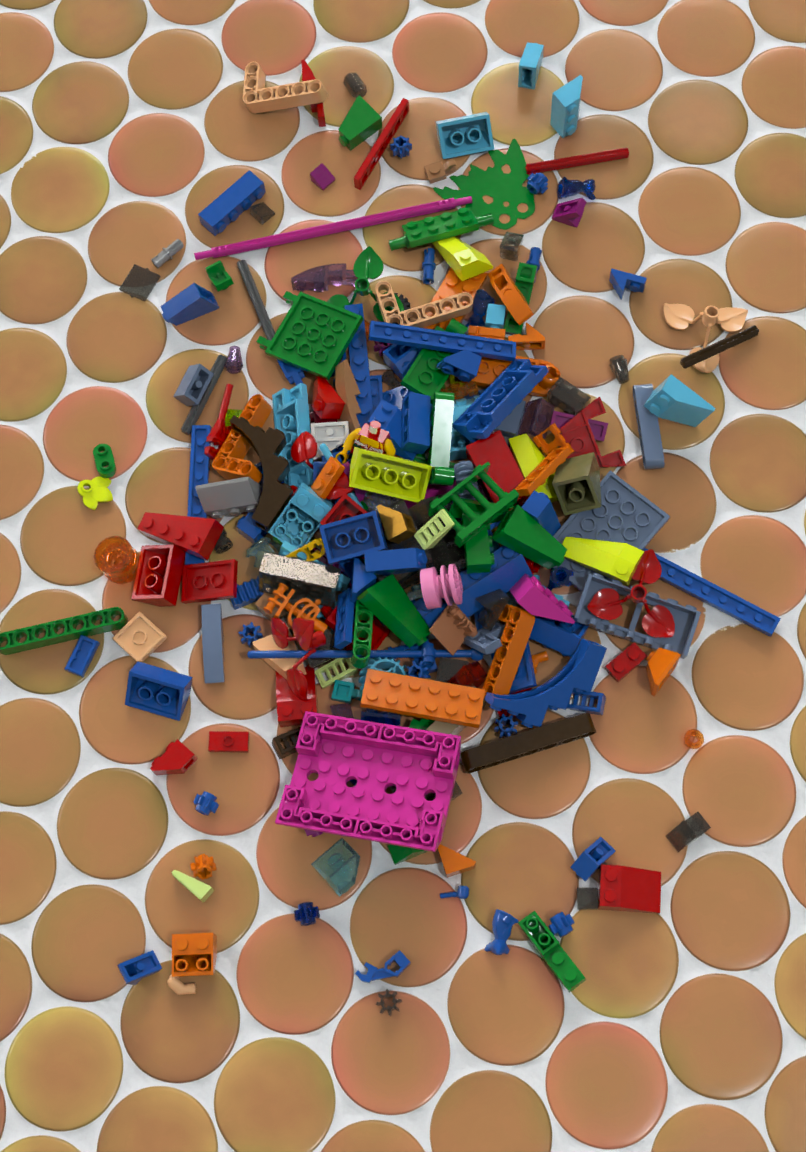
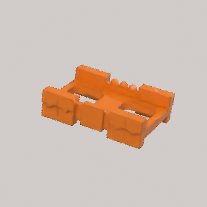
[533,423,575,456]

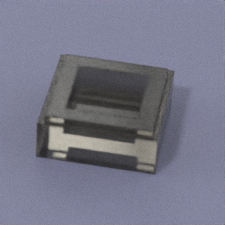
[576,888,598,910]

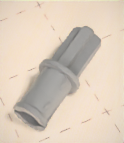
[151,239,184,268]

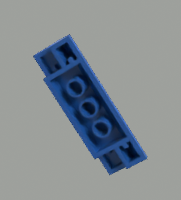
[452,359,549,443]
[413,546,533,639]

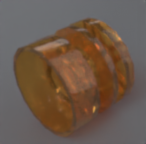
[94,536,140,584]

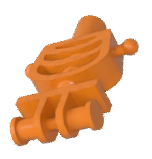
[263,583,328,637]

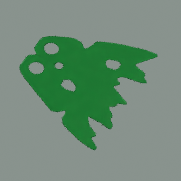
[433,139,535,230]

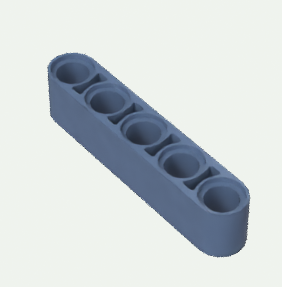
[633,384,665,470]

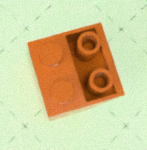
[172,932,217,977]

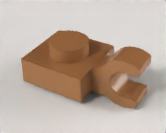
[424,159,457,184]

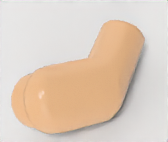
[167,974,196,995]

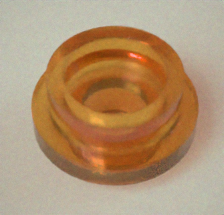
[684,729,704,749]

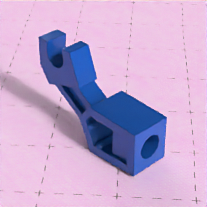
[355,950,411,983]

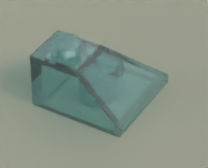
[311,838,360,897]

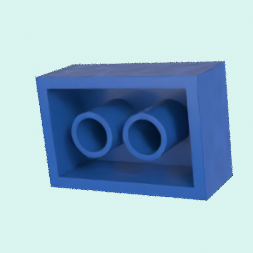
[319,511,388,565]

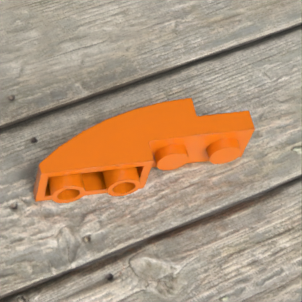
[487,263,534,325]

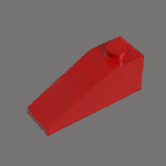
[312,376,345,419]

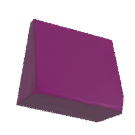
[310,163,335,190]

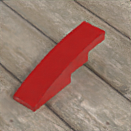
[301,60,326,127]

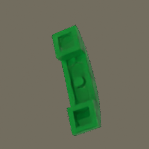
[504,262,537,334]

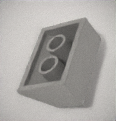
[196,477,263,518]

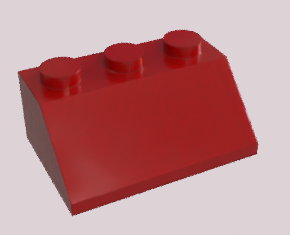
[131,544,186,607]

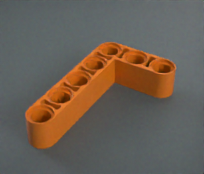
[212,394,272,483]
[482,601,535,699]

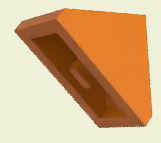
[438,844,476,878]

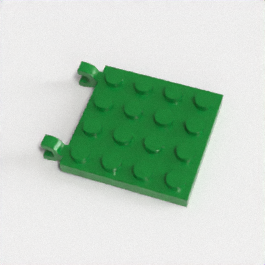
[256,291,364,380]

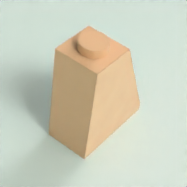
[252,628,306,680]

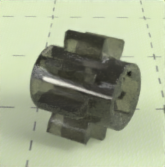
[376,989,402,1016]

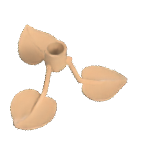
[663,303,748,373]

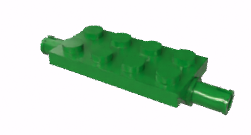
[388,207,494,251]

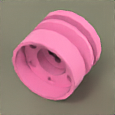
[420,563,463,610]

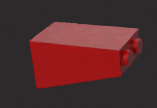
[466,430,529,507]

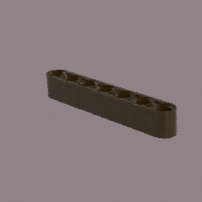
[460,713,596,773]

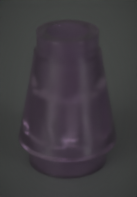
[225,346,243,374]

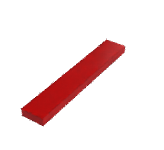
[354,98,409,190]

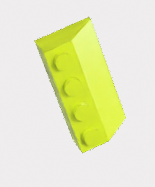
[349,447,432,504]

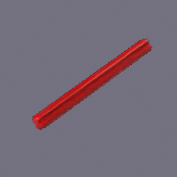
[525,147,629,174]

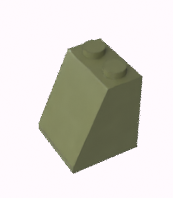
[552,452,601,515]

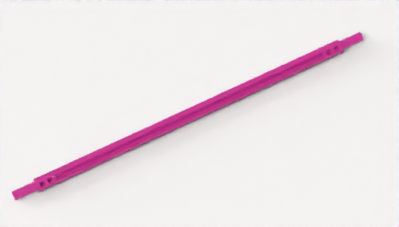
[194,196,472,260]

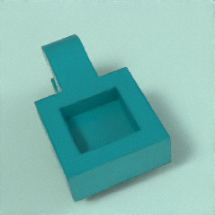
[331,680,363,704]

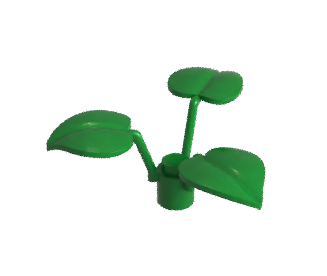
[327,246,404,322]

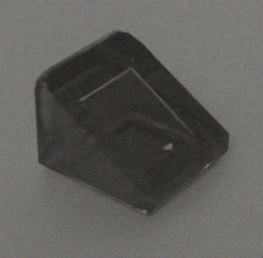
[249,202,275,225]

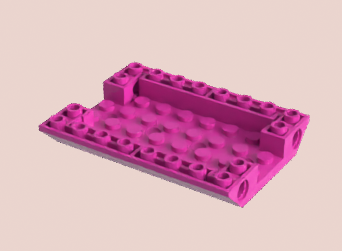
[275,711,461,852]

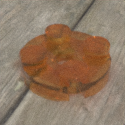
[441,381,479,400]

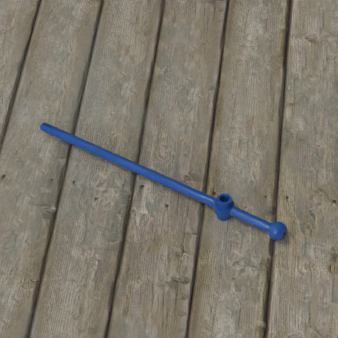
[247,643,483,665]

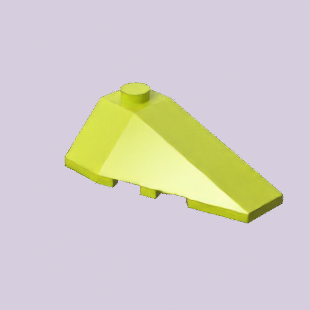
[432,236,493,282]
[508,434,559,503]
[562,537,644,586]

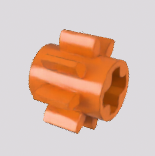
[190,854,217,880]

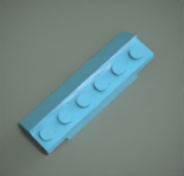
[272,383,314,488]

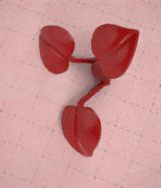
[290,431,354,500]
[587,549,675,638]
[271,617,326,701]

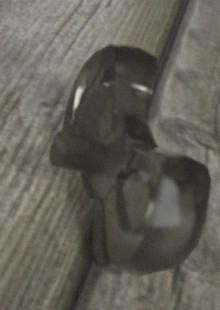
[382,371,402,389]

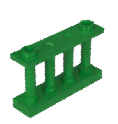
[428,462,519,548]

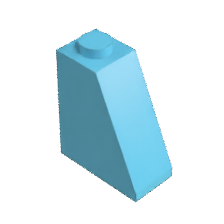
[518,42,544,90]

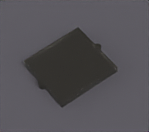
[119,264,160,302]

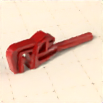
[204,384,233,461]

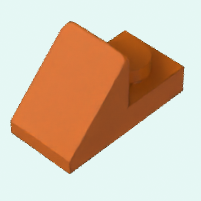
[508,323,545,350]

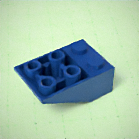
[383,344,422,380]

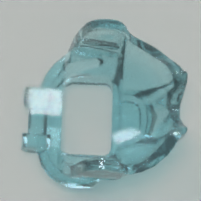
[246,537,283,574]

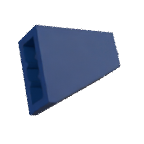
[160,283,219,326]
[364,548,427,576]

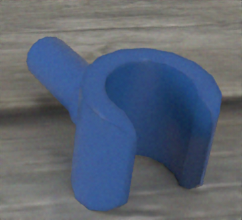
[440,885,469,899]

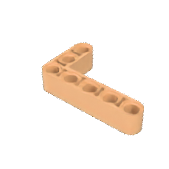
[243,62,328,114]
[375,281,473,328]

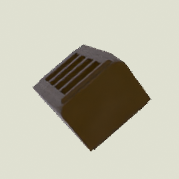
[272,727,301,759]

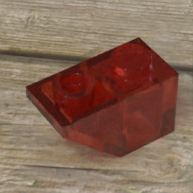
[447,661,487,688]

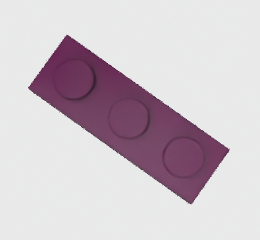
[549,410,608,441]

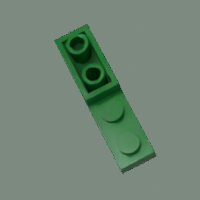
[518,911,586,993]

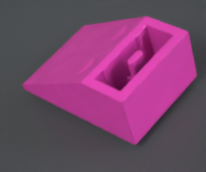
[510,573,575,624]

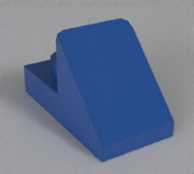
[609,269,647,300]
[117,950,162,985]

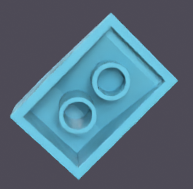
[644,374,716,427]

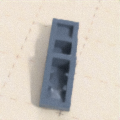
[201,603,225,683]

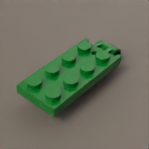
[400,318,468,403]

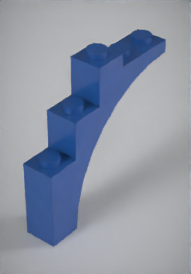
[484,638,607,728]

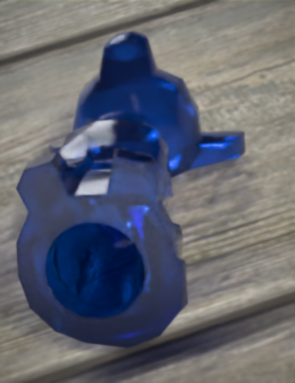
[557,177,596,200]
[465,289,495,327]
[547,566,574,591]

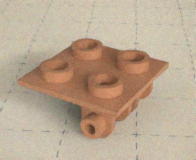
[429,602,478,656]

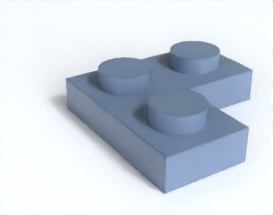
[464,621,505,655]

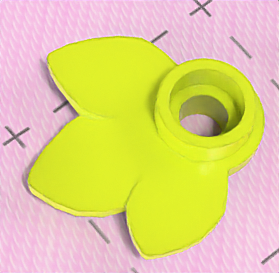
[77,476,113,510]

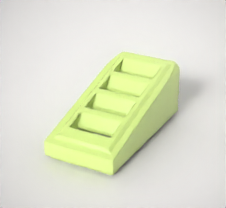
[414,509,455,550]
[315,658,358,689]
[172,870,214,902]

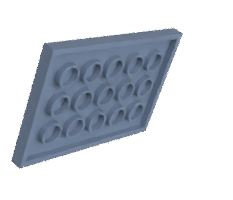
[552,470,670,592]

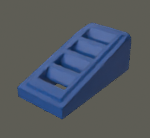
[566,691,606,715]

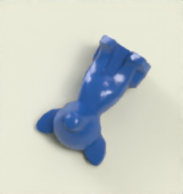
[484,909,519,955]

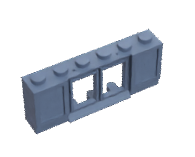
[573,573,701,659]

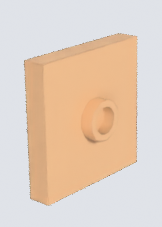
[112,611,167,662]

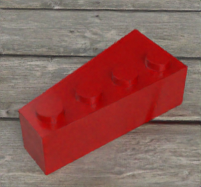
[137,512,224,561]

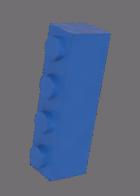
[198,170,266,236]

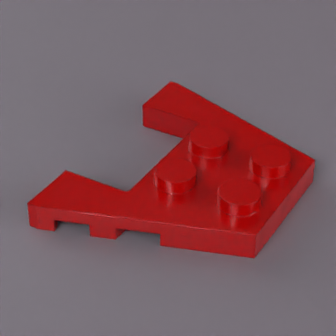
[554,397,626,467]

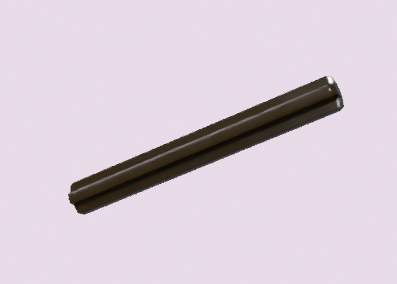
[680,325,759,369]

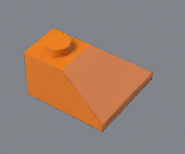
[646,647,681,697]

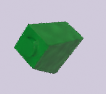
[338,95,382,151]

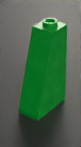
[492,505,567,569]
[357,574,431,648]

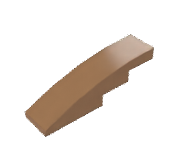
[335,359,361,434]

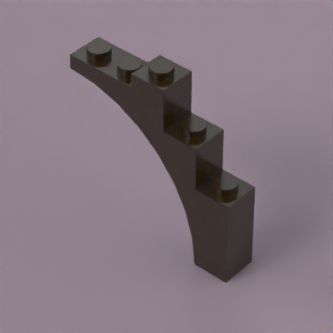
[230,415,293,533]

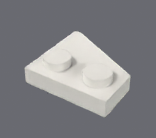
[311,421,349,460]

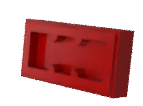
[208,731,249,753]

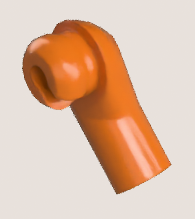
[531,651,549,674]

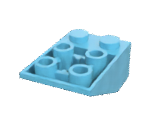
[268,482,334,548]

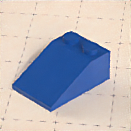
[367,399,417,461]

